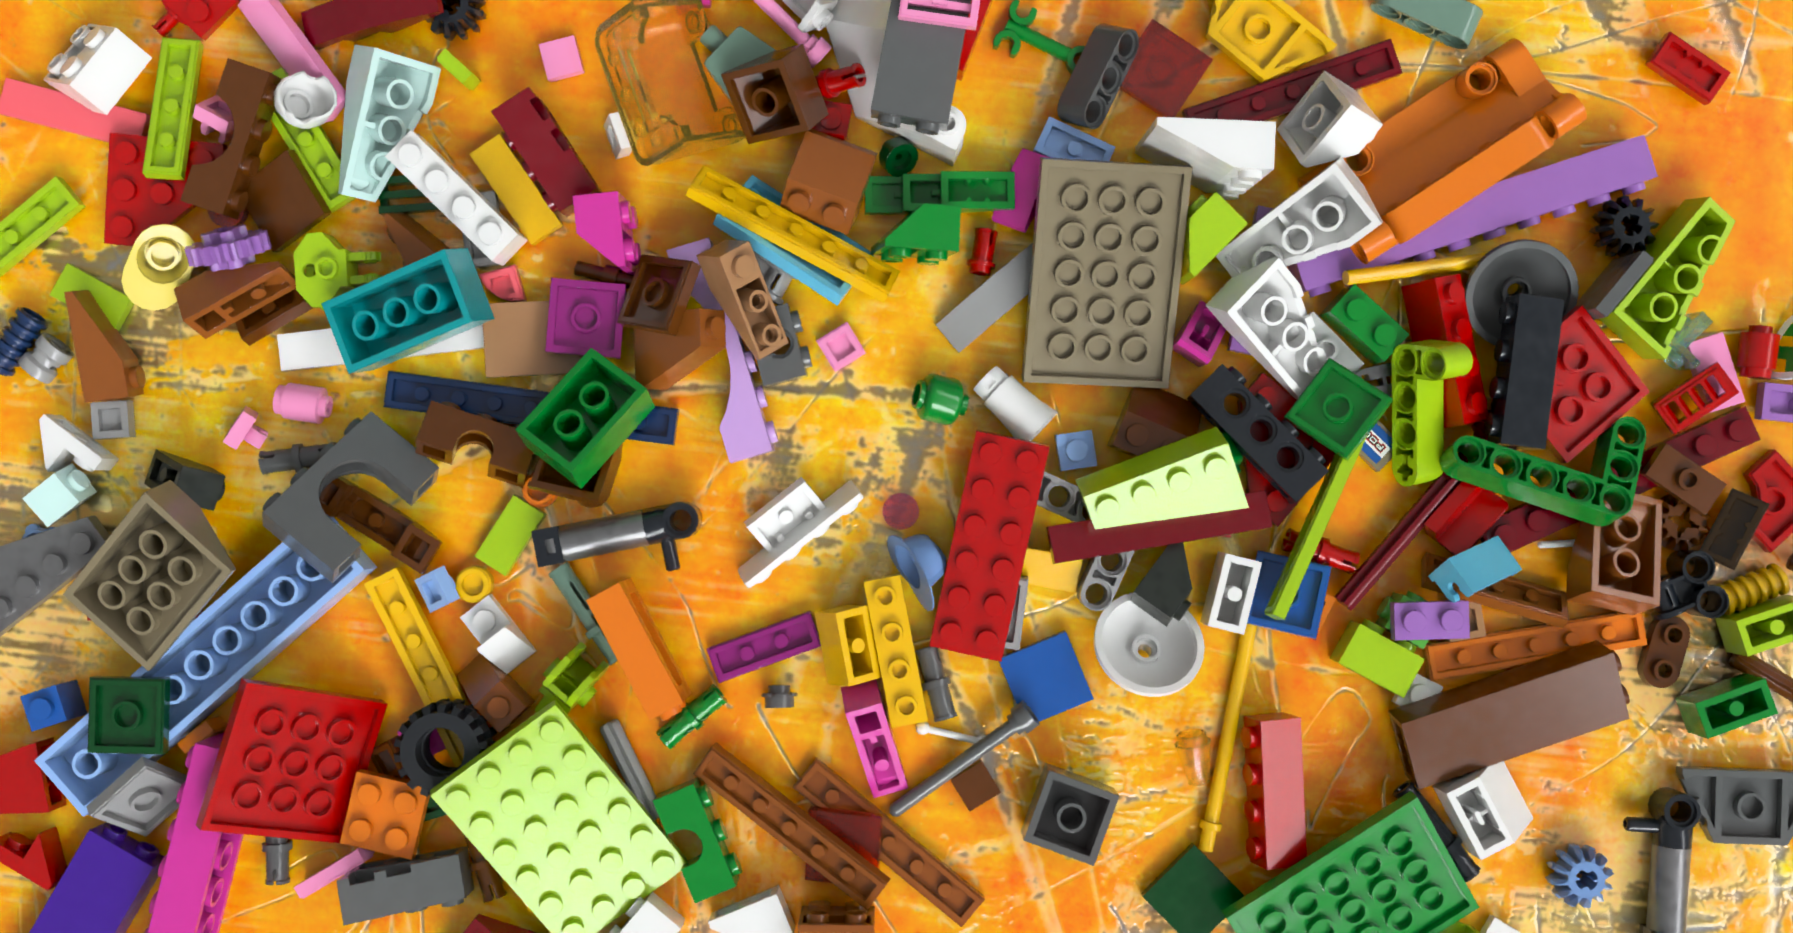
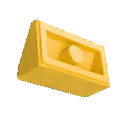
[1021,547,1083,593]

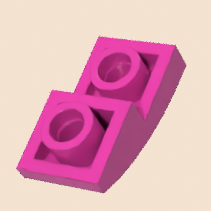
[992,148,1050,233]

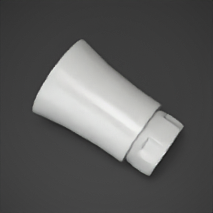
[973,366,1058,441]

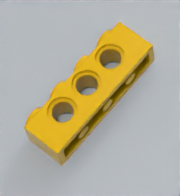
[863,572,928,728]

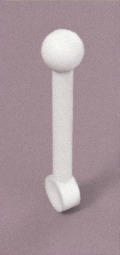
[916,722,986,744]

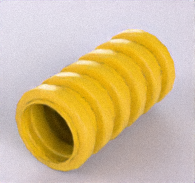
[1715,563,1790,615]

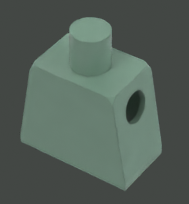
[700,25,777,107]

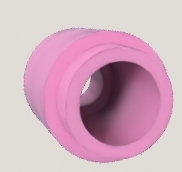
[273,383,333,424]

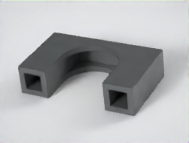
[262,412,439,583]

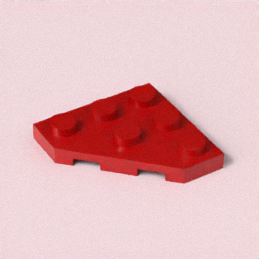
[104,133,228,246]
[1546,305,1650,463]
[1237,372,1335,527]

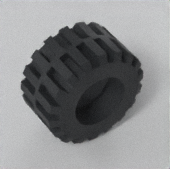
[394,698,497,797]

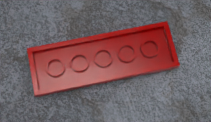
[929,429,1050,662]

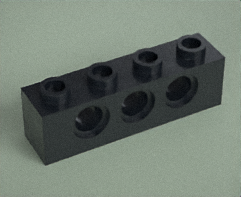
[1187,364,1329,504]

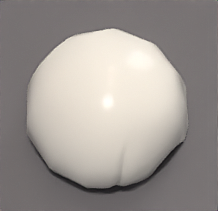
[274,71,337,129]

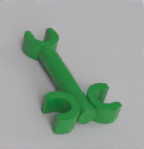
[993,0,1085,74]

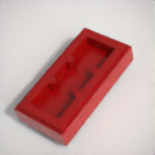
[1644,32,1731,106]

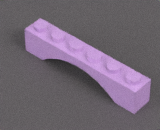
[666,237,779,463]

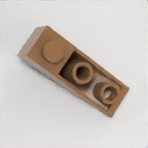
[696,240,789,360]

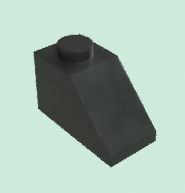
[144,449,225,511]
[1130,543,1192,627]

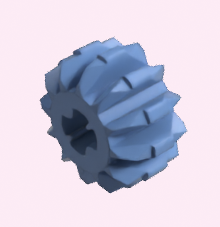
[1545,843,1614,908]

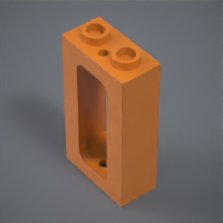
[586,578,692,721]

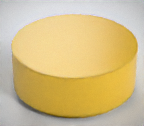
[455,566,494,603]

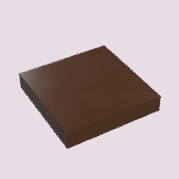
[246,150,332,252]
[617,254,701,336]

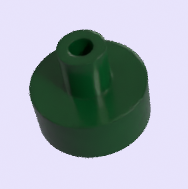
[879,137,918,177]

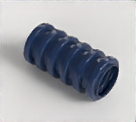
[0,307,48,376]

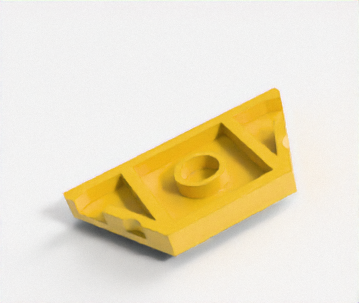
[1205,0,1337,83]

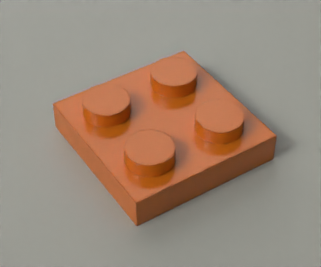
[340,769,430,860]

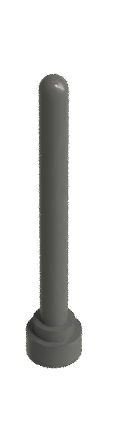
[889,700,1040,817]

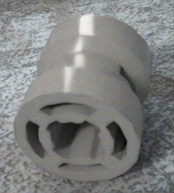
[18,332,74,384]

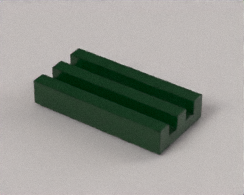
[378,175,441,215]

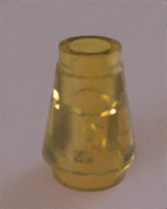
[1174,728,1211,786]

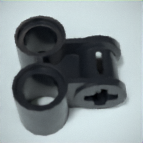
[1651,550,1729,620]

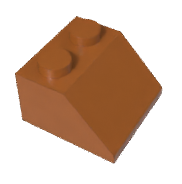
[780,129,878,235]

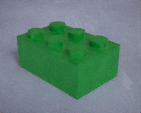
[515,348,655,489]

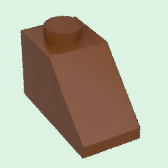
[457,653,535,733]

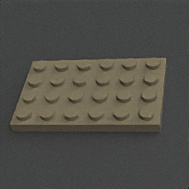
[1021,157,1193,389]

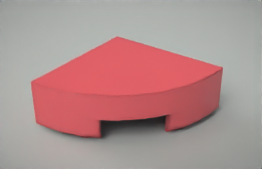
[479,265,527,302]

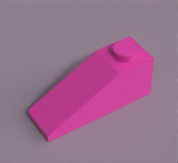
[841,679,908,798]

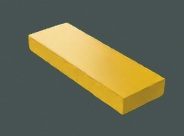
[469,134,564,246]

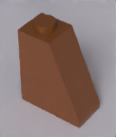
[634,308,726,390]

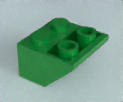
[871,203,961,265]

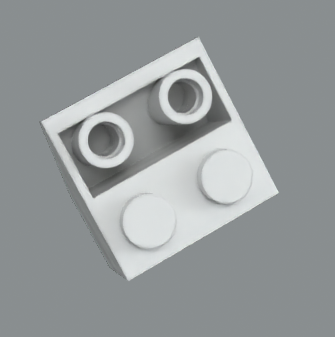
[43,24,152,115]
[1433,761,1533,860]

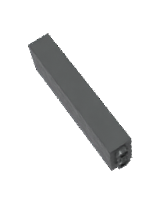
[871,0,971,135]

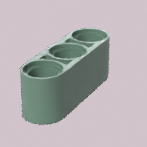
[1370,0,1483,49]

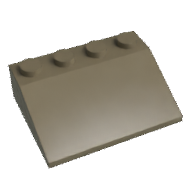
[63,480,236,671]

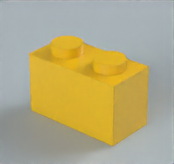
[815,604,881,687]

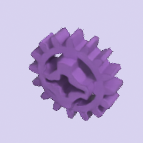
[184,224,272,272]

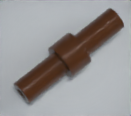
[574,261,634,289]

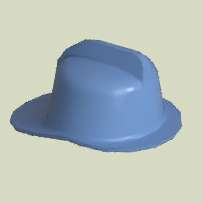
[887,534,946,611]

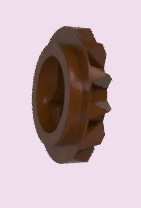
[1660,494,1711,551]

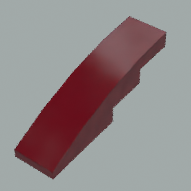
[301,0,444,50]

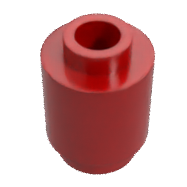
[1736,325,1781,379]

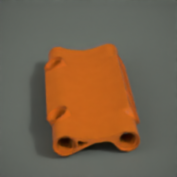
[1297,38,1587,264]

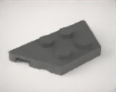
[1676,766,1793,846]

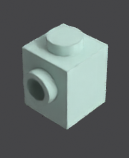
[22,463,97,527]

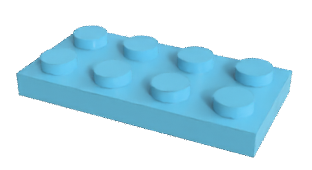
[713,175,874,306]

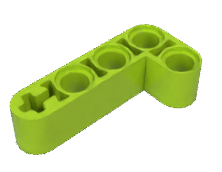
[1391,339,1473,487]

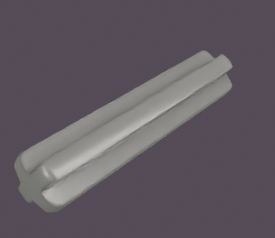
[600,719,659,820]

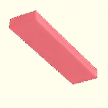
[0,78,151,143]

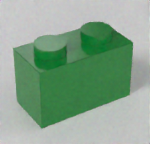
[1319,284,1410,364]
[1675,673,1778,739]

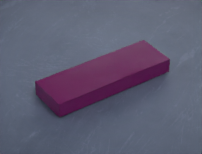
[707,611,821,683]

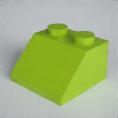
[1180,192,1248,285]

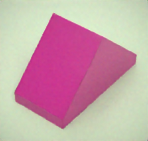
[1173,300,1226,367]

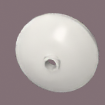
[1093,593,1205,697]

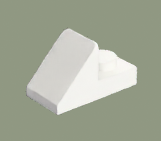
[39,414,119,472]
[460,594,537,674]

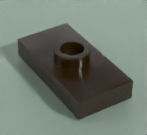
[1699,488,1770,571]

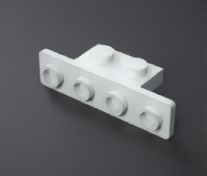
[737,476,864,588]

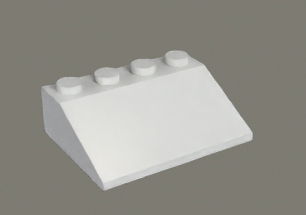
[1135,117,1276,200]

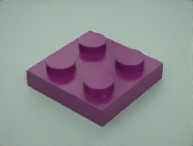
[545,277,626,359]

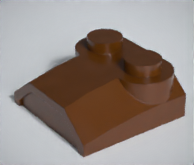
[528,443,623,508]

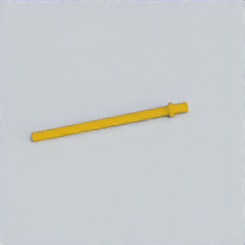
[1198,624,1257,852]

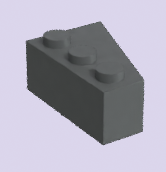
[336,846,474,926]

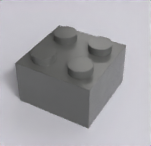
[1021,763,1119,866]

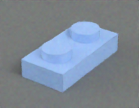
[1033,116,1116,161]

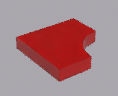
[1742,449,1793,553]

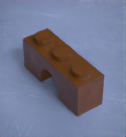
[415,400,535,488]

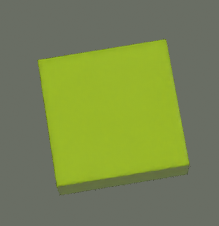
[436,48,481,90]

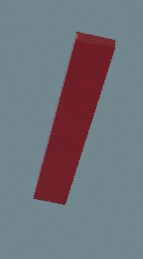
[1182,39,1403,121]
[1046,490,1273,564]

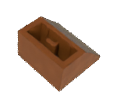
[798,900,875,933]

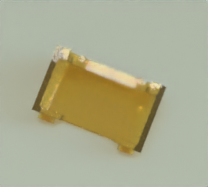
[595,0,746,166]

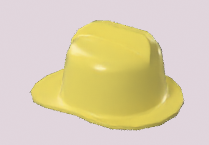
[121,224,195,311]

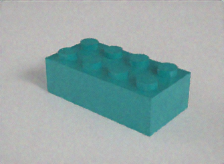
[321,248,495,374]

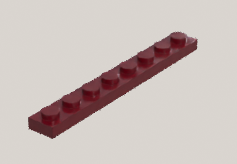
[1480,406,1761,552]

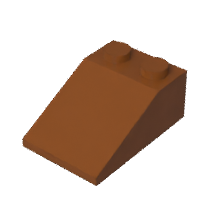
[1566,494,1663,615]

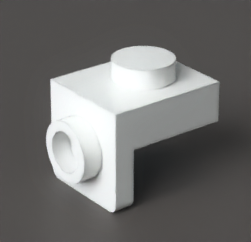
[782,0,839,33]

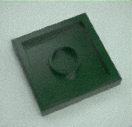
[88,676,170,754]
[1141,843,1245,933]

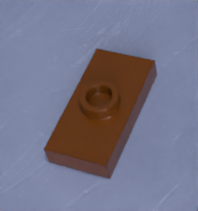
[1640,443,1727,515]

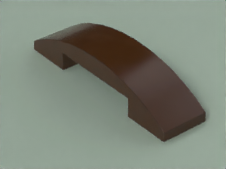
[319,477,443,574]

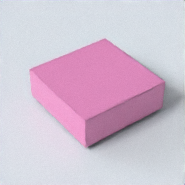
[538,35,585,82]
[816,322,866,373]

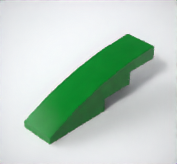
[864,171,1015,215]

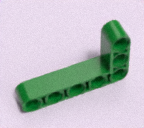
[1440,416,1646,527]

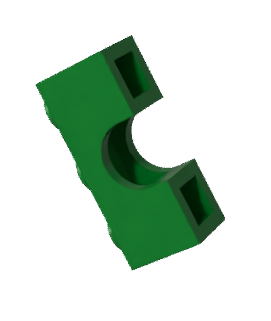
[653,777,742,903]

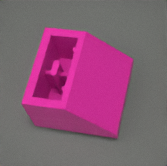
[573,191,641,275]

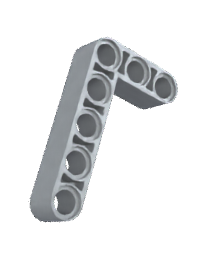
[1037,471,1135,611]

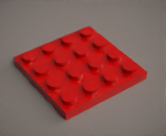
[196,678,388,843]

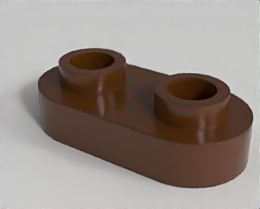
[1637,616,1690,688]

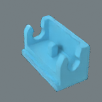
[1428,536,1522,603]

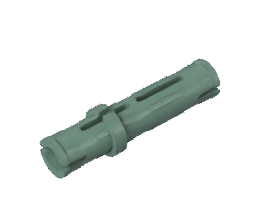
[549,562,618,665]

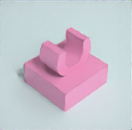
[193,95,234,144]
[223,406,269,450]

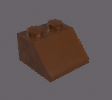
[721,44,829,144]
[1107,387,1202,457]

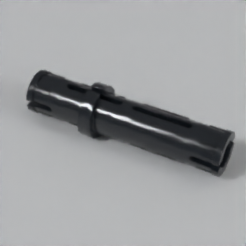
[1393,780,1481,882]

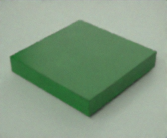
[1284,357,1393,461]

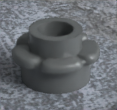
[761,685,798,708]

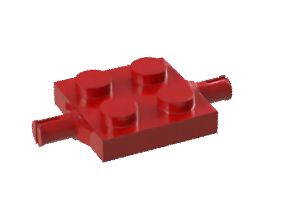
[152,0,241,41]

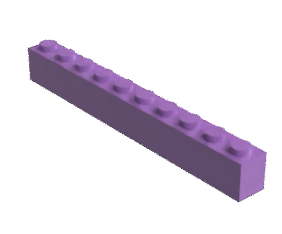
[1288,135,1658,298]

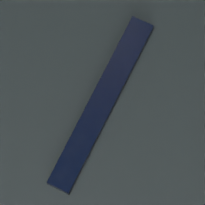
[383,371,680,445]

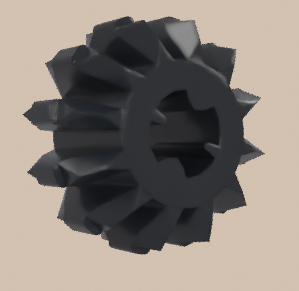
[426,0,486,41]
[1589,196,1659,257]

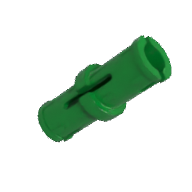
[656,684,728,749]

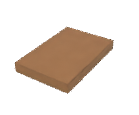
[483,301,583,378]

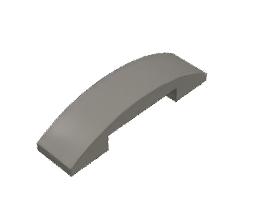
[935,243,1033,353]

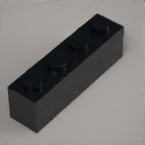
[1484,293,1565,451]

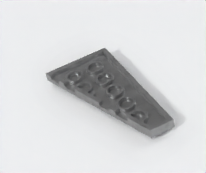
[0,516,110,637]

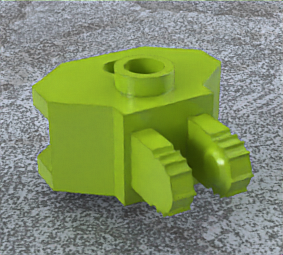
[294,232,382,310]
[534,642,609,714]

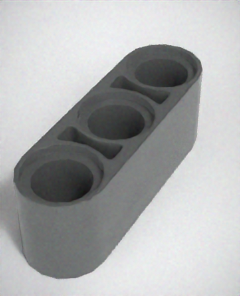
[1057,24,1139,129]

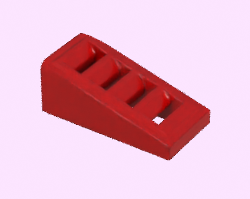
[1650,362,1740,435]

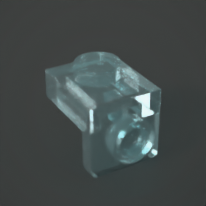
[1663,311,1713,370]

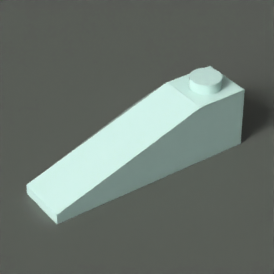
[338,45,441,203]

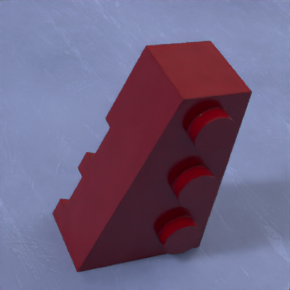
[491,87,603,217]

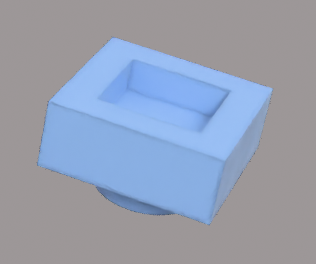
[1054,430,1097,471]
[414,566,460,613]

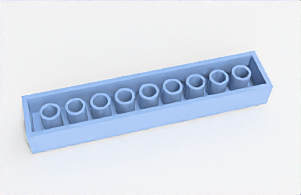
[34,514,377,817]

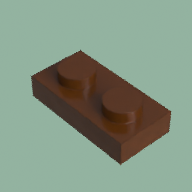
[235,275,313,346]

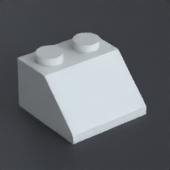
[1277,71,1383,168]

